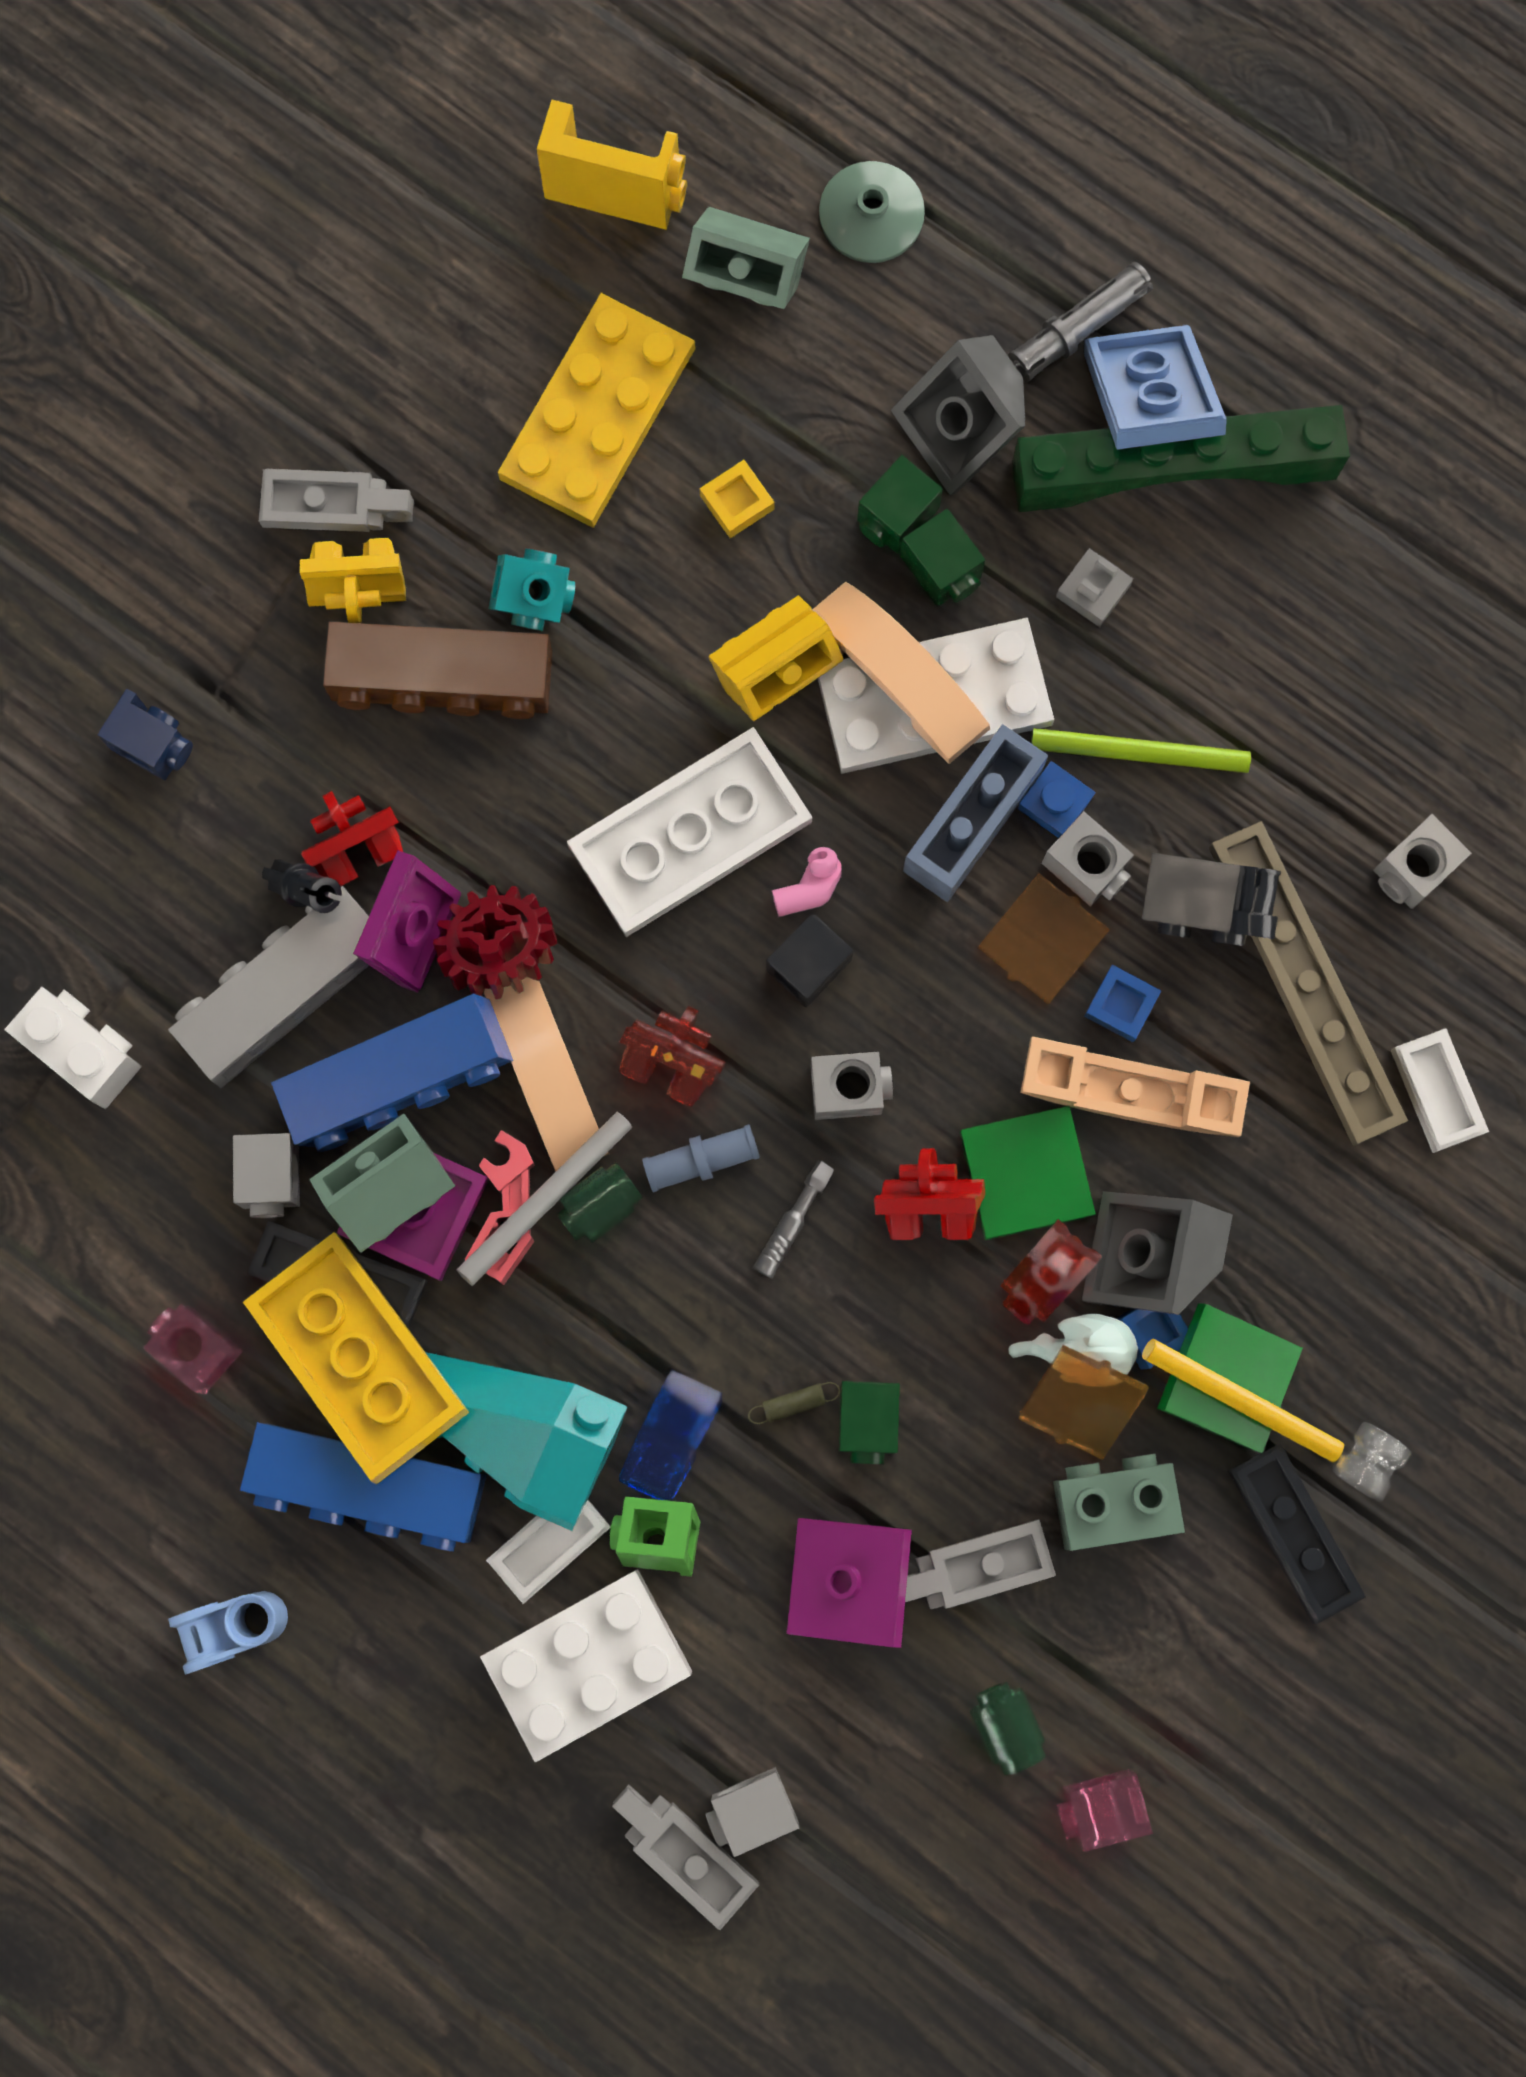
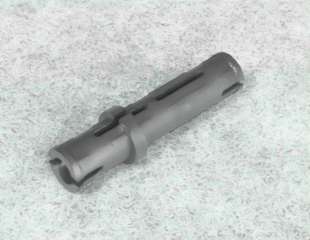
[1008,262,1153,382]

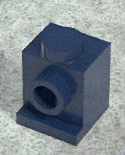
[97,689,193,781]

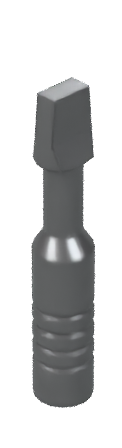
[753,1160,834,1279]

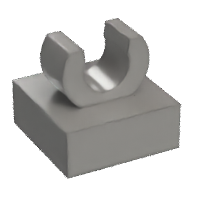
[1056,548,1133,627]

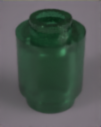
[556,1163,643,1243]
[970,1682,1046,1775]

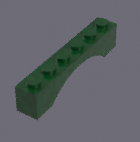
[1012,405,1350,512]

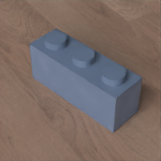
[903,724,1048,903]

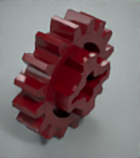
[433,885,557,1000]

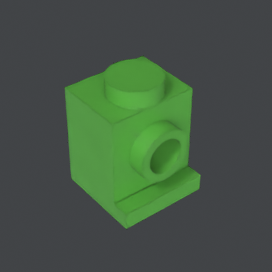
[610,1497,700,1577]

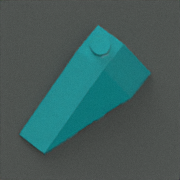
[425,1352,627,1531]

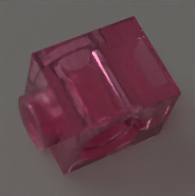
[143,1304,243,1394]
[1057,1769,1153,1852]

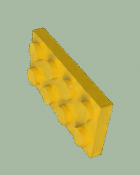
[498,293,695,528]
[243,1232,470,1485]

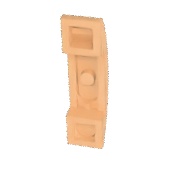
[812,582,990,764]
[484,977,609,1171]
[1020,1036,1250,1137]

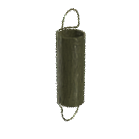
[748,1382,840,1424]

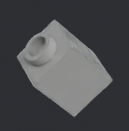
[1041,811,1134,907]
[1373,814,1472,909]
[810,1052,893,1120]
[233,1133,300,1218]
[705,1767,799,1857]

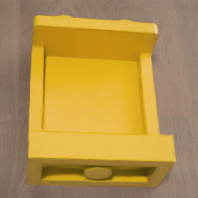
[537,100,687,230]

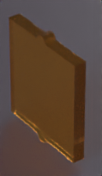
[978,873,1110,1005]
[1019,1345,1148,1460]

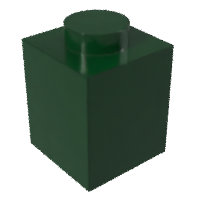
[857,455,943,554]
[900,508,985,607]
[838,1381,900,1465]

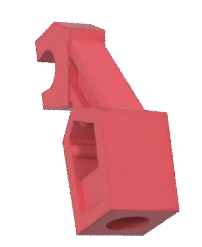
[465,1130,535,1285]

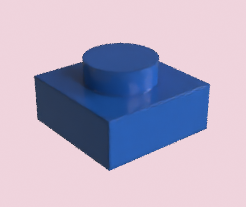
[1017,761,1096,838]
[1084,965,1161,1042]
[1116,1309,1188,1370]

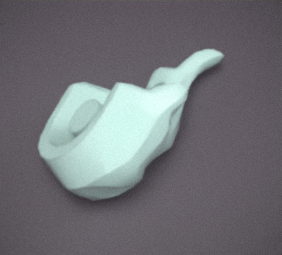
[1009,1314,1138,1384]

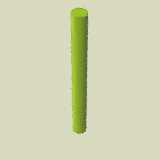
[1031,728,1251,773]

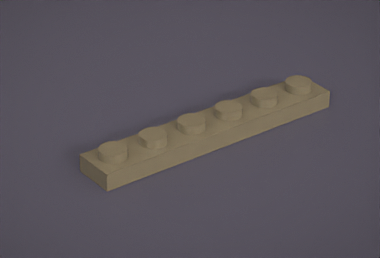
[1209,821,1408,1146]

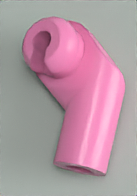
[772,847,842,917]

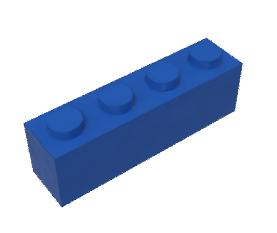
[271,994,514,1152]
[240,1422,487,1552]

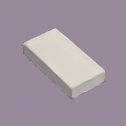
[1390,1028,1489,1153]
[486,1500,611,1604]

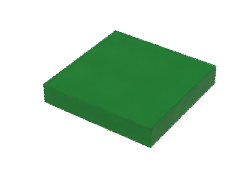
[959,1106,1096,1241]
[1157,1303,1303,1453]

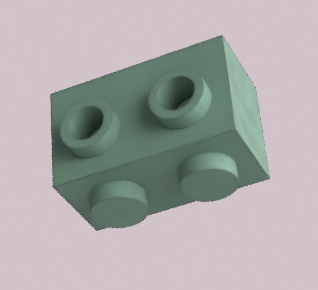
[682,207,810,309]
[309,1114,455,1252]
[1053,1454,1185,1551]

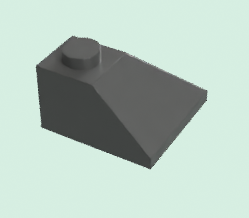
[891,335,1025,495]
[1082,1191,1233,1315]

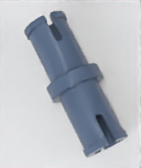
[642,1124,760,1192]

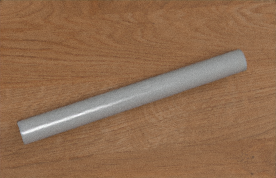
[457,1112,632,1286]

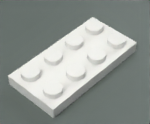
[818,618,1054,774]
[567,727,813,937]

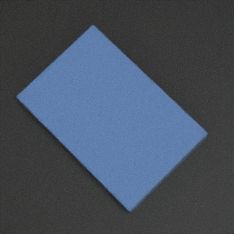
[1084,325,1226,449]

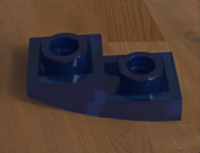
[619,1370,722,1501]

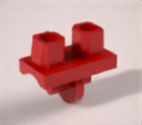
[301,791,403,886]
[874,1148,985,1240]

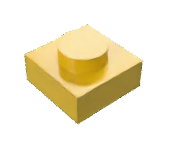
[699,460,775,538]

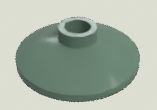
[819,161,925,263]

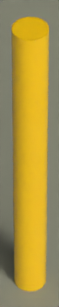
[1142,1339,1344,1462]

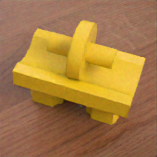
[300,538,406,623]

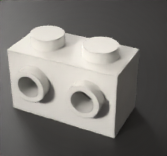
[4,987,142,1109]

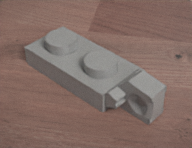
[259,469,414,532]
[905,1520,1056,1609]
[612,1785,759,1930]

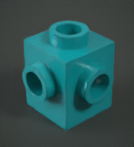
[488,548,575,631]

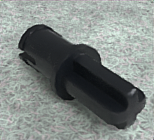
[262,859,342,913]

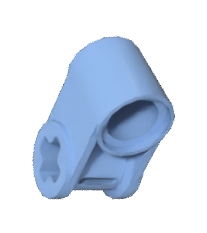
[168,1591,288,1675]

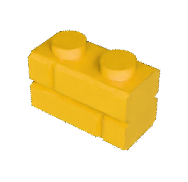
[709,595,843,722]

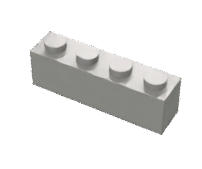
[168,886,369,1088]

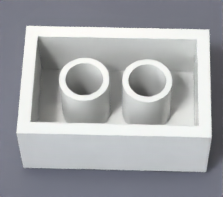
[480,1569,692,1762]

